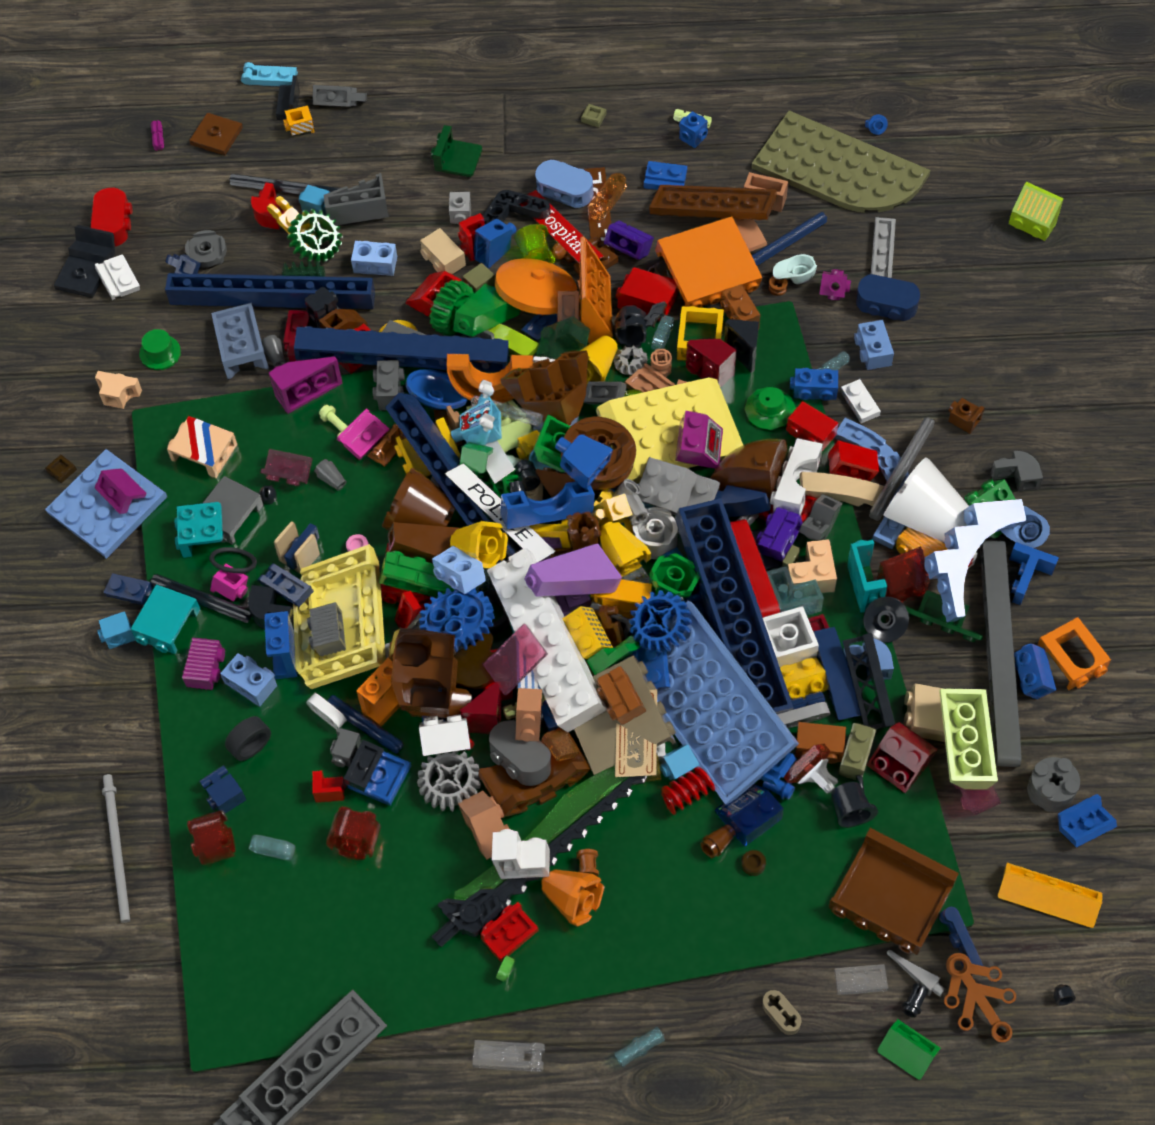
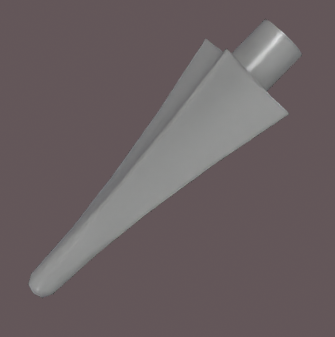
[887,950,946,997]

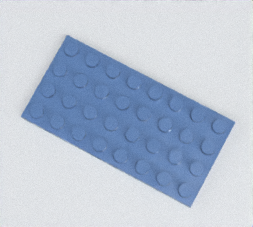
[623,601,799,805]

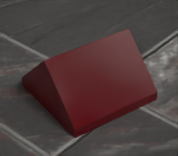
[460,682,502,734]

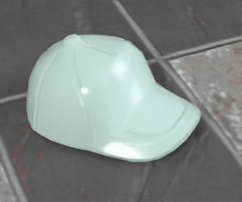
[773,254,817,284]

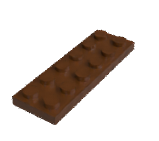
[649,185,777,220]

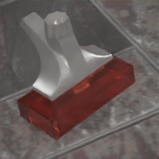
[784,743,838,794]

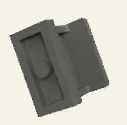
[202,476,263,544]

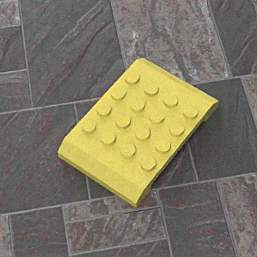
[596,378,743,484]

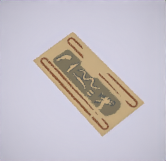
[615,689,657,777]

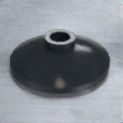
[863,597,909,642]

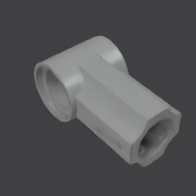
[612,479,649,525]

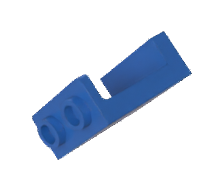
[265,611,298,679]

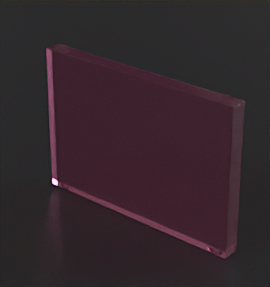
[483,623,548,695]

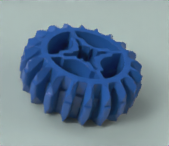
[629,590,692,653]

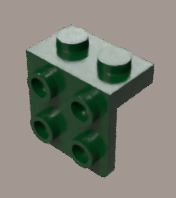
[431,125,483,177]

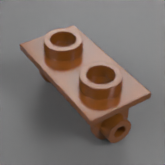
[368,424,406,466]

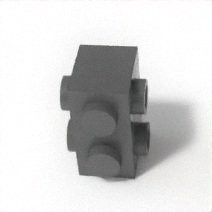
[373,360,404,411]

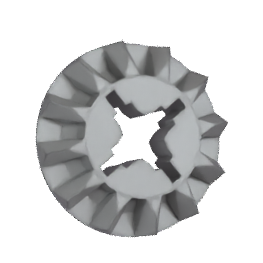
[614,345,647,375]

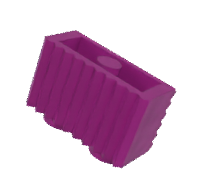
[182,638,225,690]

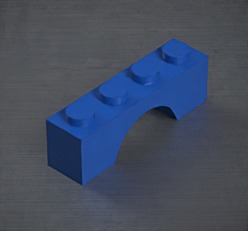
[500,481,595,529]

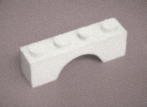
[770,438,823,515]

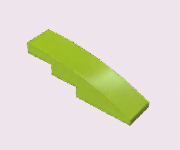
[488,324,539,357]

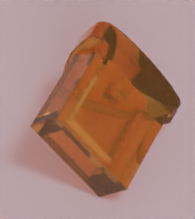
[541,729,579,761]

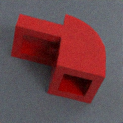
[251,182,285,230]

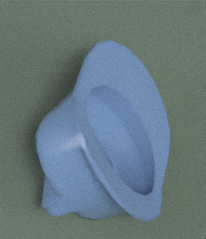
[1001,506,1050,548]

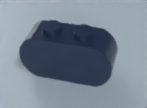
[856,274,920,321]

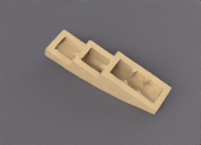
[799,472,884,507]

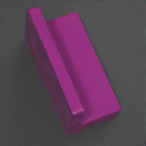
[95,468,147,514]

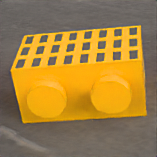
[562,606,613,659]

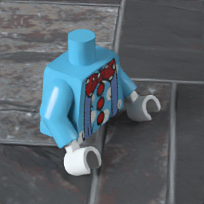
[451,380,502,446]

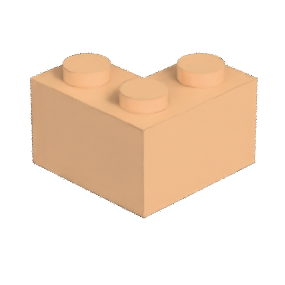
[786,540,837,596]

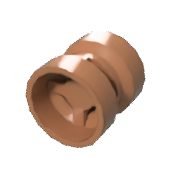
[651,349,672,377]

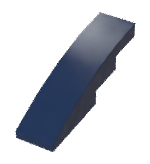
[813,627,861,721]

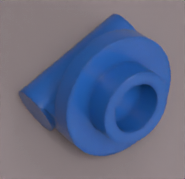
[865,114,888,135]

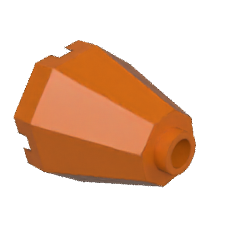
[541,870,605,926]

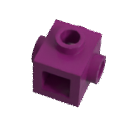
[820,269,851,300]

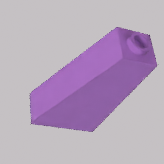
[524,544,622,597]

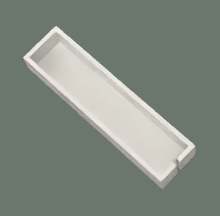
[487,548,607,732]

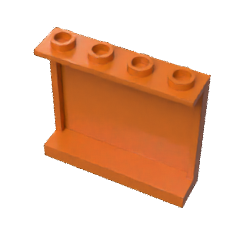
[655,217,762,308]

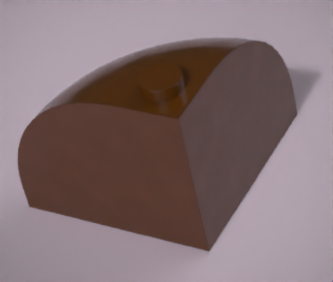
[710,439,788,505]

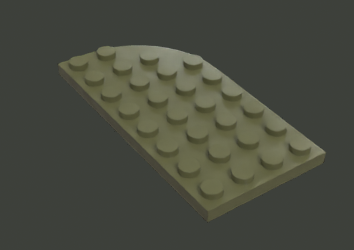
[752,111,930,213]

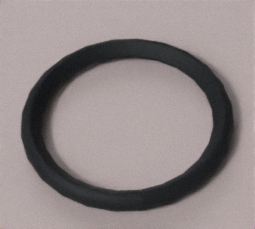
[209,547,257,573]

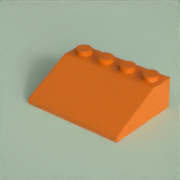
[578,236,613,344]

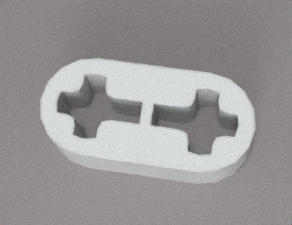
[306,693,346,729]

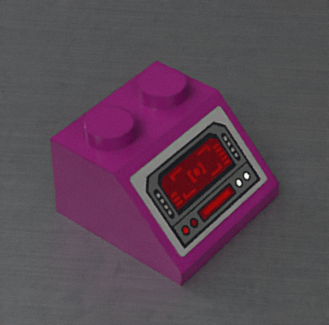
[675,410,723,469]

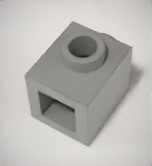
[449,192,471,224]

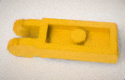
[267,196,318,247]

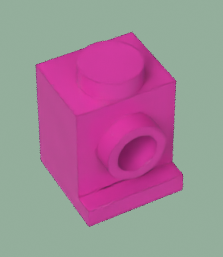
[210,564,248,601]

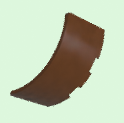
[477,727,591,816]

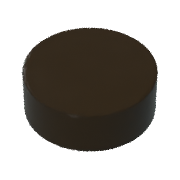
[741,850,766,876]

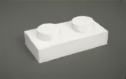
[840,379,881,423]

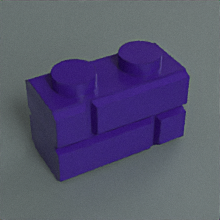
[604,220,654,260]
[756,507,803,562]

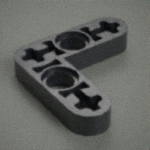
[483,190,551,225]

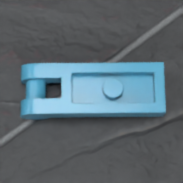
[241,62,298,86]

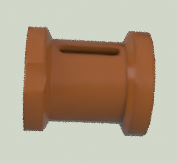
[576,849,599,877]

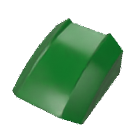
[534,415,571,472]

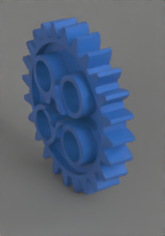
[419,588,495,652]

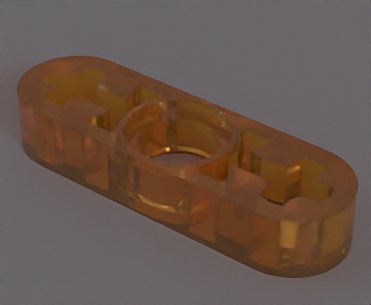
[589,173,627,221]

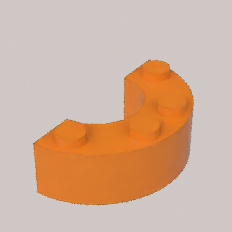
[447,354,533,404]

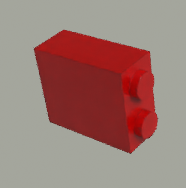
[616,267,679,322]

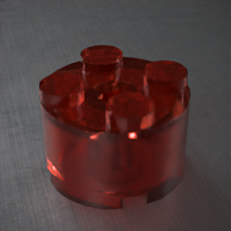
[326,807,381,860]
[187,810,236,865]

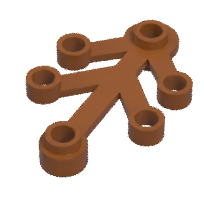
[944,953,1016,1042]

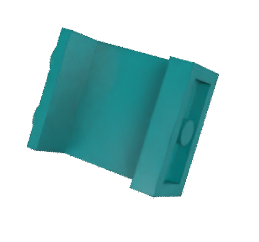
[847,540,887,612]
[131,584,201,654]

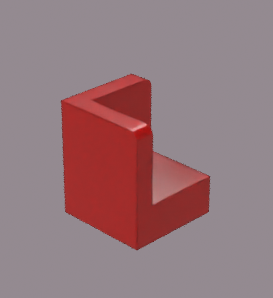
[312,771,344,802]

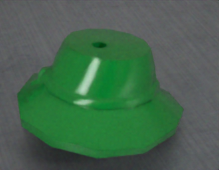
[745,387,796,431]

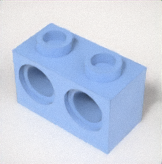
[351,241,397,276]
[432,546,486,594]

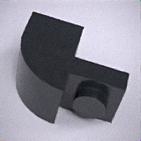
[248,585,294,629]

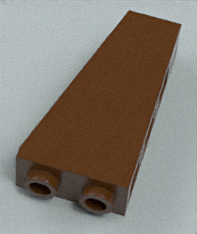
[388,522,460,564]

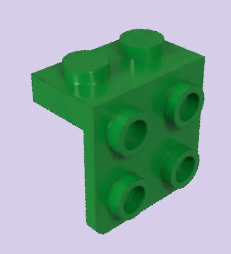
[964,479,1016,539]

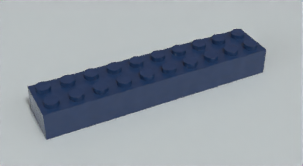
[675,498,794,714]

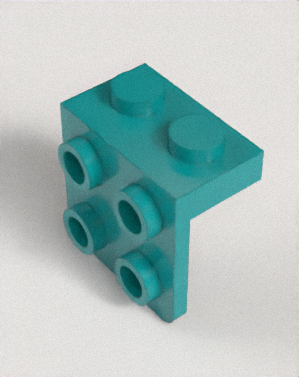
[174,502,223,558]

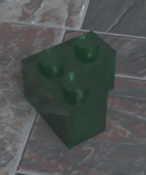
[536,316,590,360]

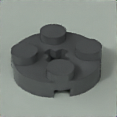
[185,230,227,267]

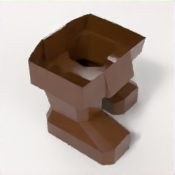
[389,628,472,720]

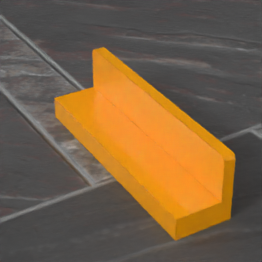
[998,863,1102,928]

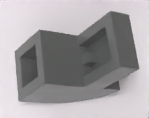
[991,451,1043,492]
[799,494,842,541]

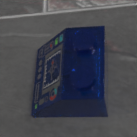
[715,784,784,846]

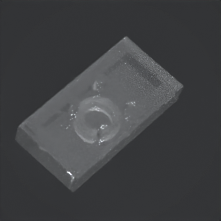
[834,964,888,995]

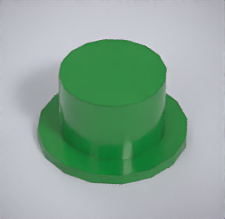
[139,329,181,371]

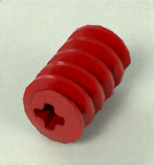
[661,766,715,815]

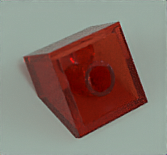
[876,546,931,602]

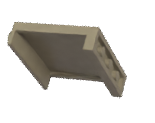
[574,656,676,781]

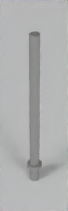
[102,774,130,923]

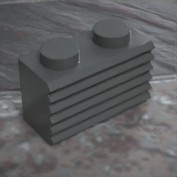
[307,602,346,657]

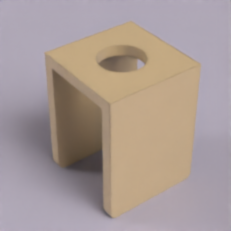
[274,522,320,573]

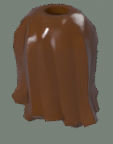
[566,512,601,551]

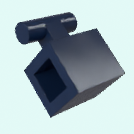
[199,765,246,816]

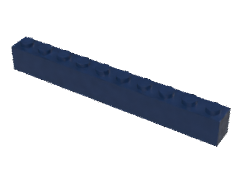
[165,273,375,309]
[294,326,509,373]
[385,393,523,564]

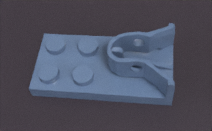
[211,303,269,379]

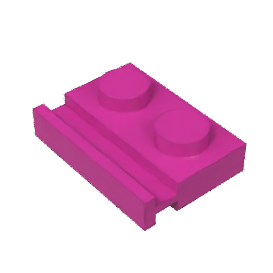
[337,409,390,460]

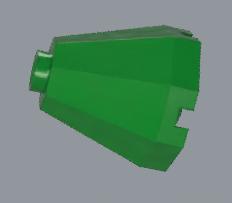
[649,553,700,601]

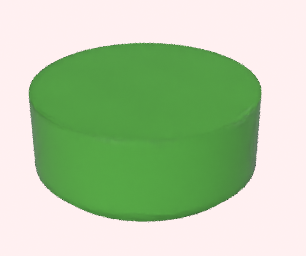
[496,955,515,982]

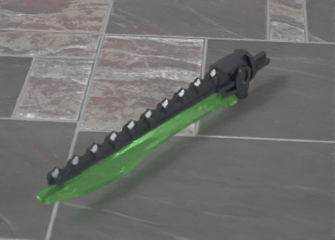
[432,766,647,948]

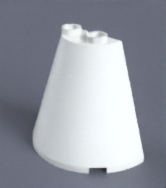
[883,457,969,542]

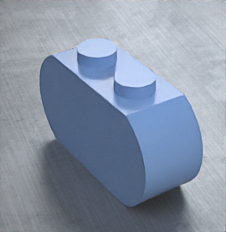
[535,160,594,208]

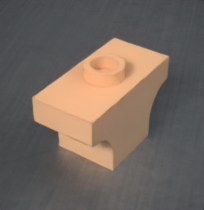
[95,371,142,409]

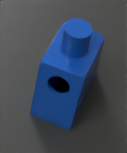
[474,219,516,269]
[555,435,613,489]

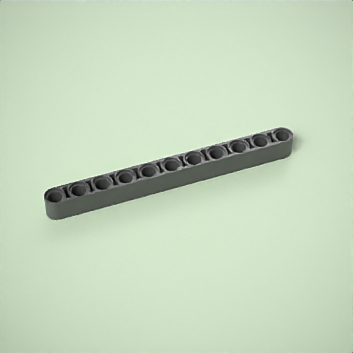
[980,541,1021,767]

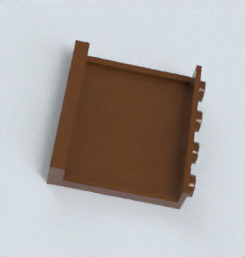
[829,828,959,955]

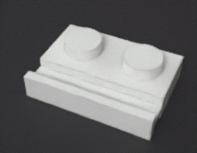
[95,254,140,300]

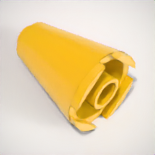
[580,336,618,384]

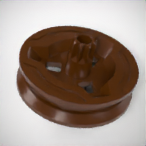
[561,417,636,490]

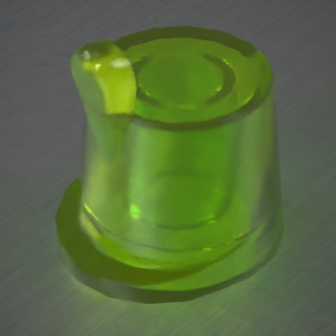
[514,224,555,263]

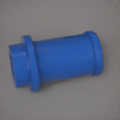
[763,779,795,800]

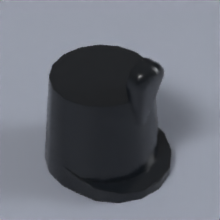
[831,775,878,828]

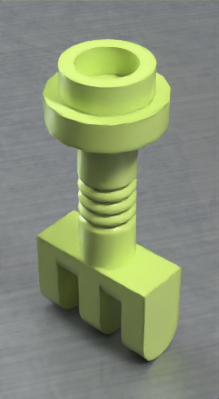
[319,405,348,436]

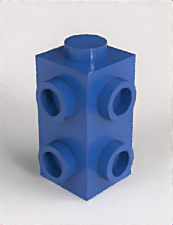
[790,368,838,401]
[1014,644,1056,699]

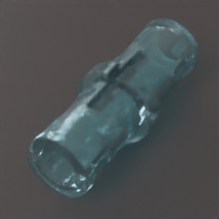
[614,1026,665,1067]

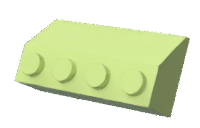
[939,689,998,789]

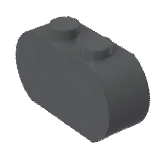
[489,720,551,786]

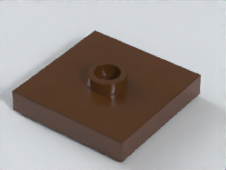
[189,113,243,156]

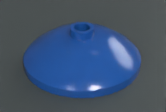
[406,369,468,410]

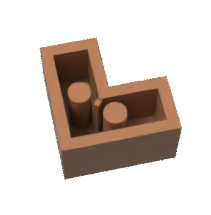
[458,791,509,860]

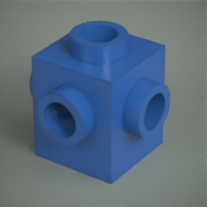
[679,111,708,148]

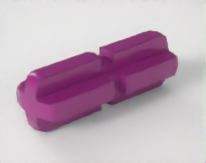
[151,120,164,151]

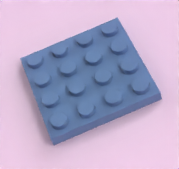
[45,449,168,559]

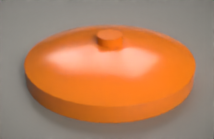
[495,258,577,315]

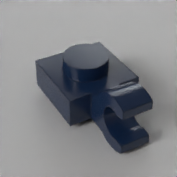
[165,254,201,274]

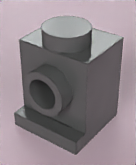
[330,727,362,767]

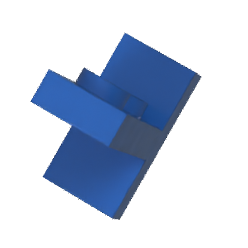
[1009,542,1059,605]

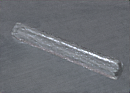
[471,395,543,426]

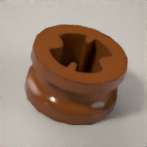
[769,276,788,296]

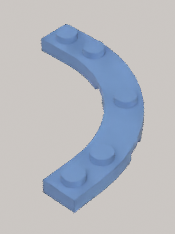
[834,418,909,549]

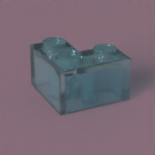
[767,567,824,615]

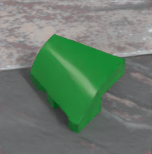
[586,635,641,675]

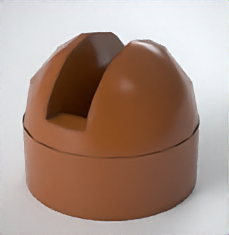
[551,242,568,260]

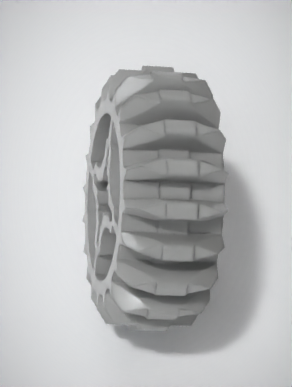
[417,751,481,812]

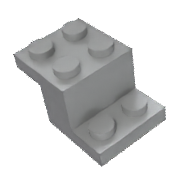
[638,457,720,515]

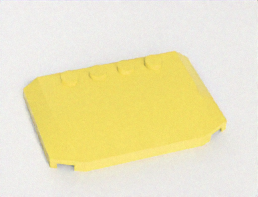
[293,544,386,689]

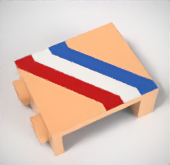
[167,416,237,478]

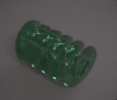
[282,260,326,277]

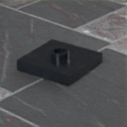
[54,255,102,298]

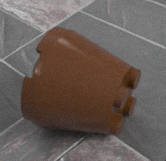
[382,468,456,530]

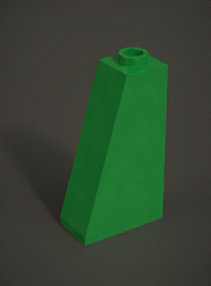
[453,284,521,337]

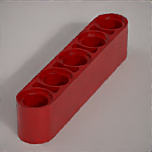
[730,519,780,617]

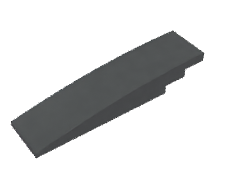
[213,990,387,1125]

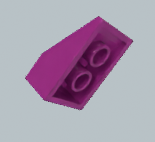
[269,357,342,414]

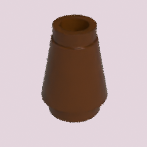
[701,824,736,858]

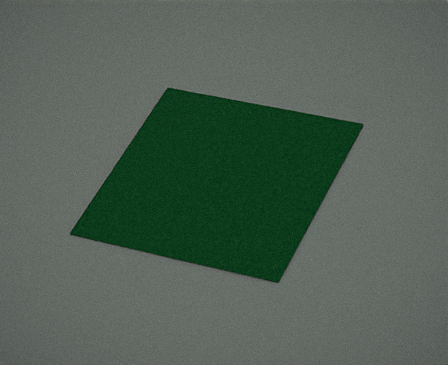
[132,301,974,1073]

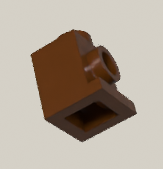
[948,398,985,434]

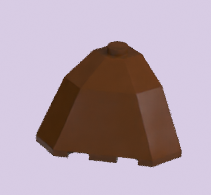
[500,350,588,426]

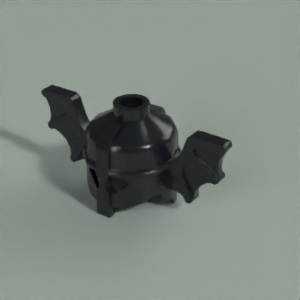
[611,301,667,348]

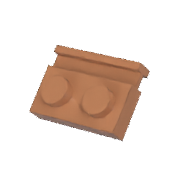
[625,363,675,394]

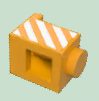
[283,105,315,136]

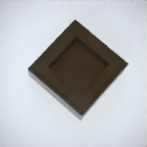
[45,454,77,483]

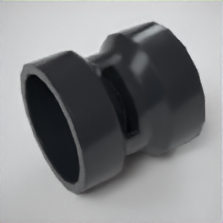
[514,460,540,491]

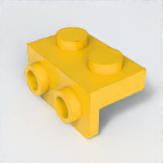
[780,657,827,700]

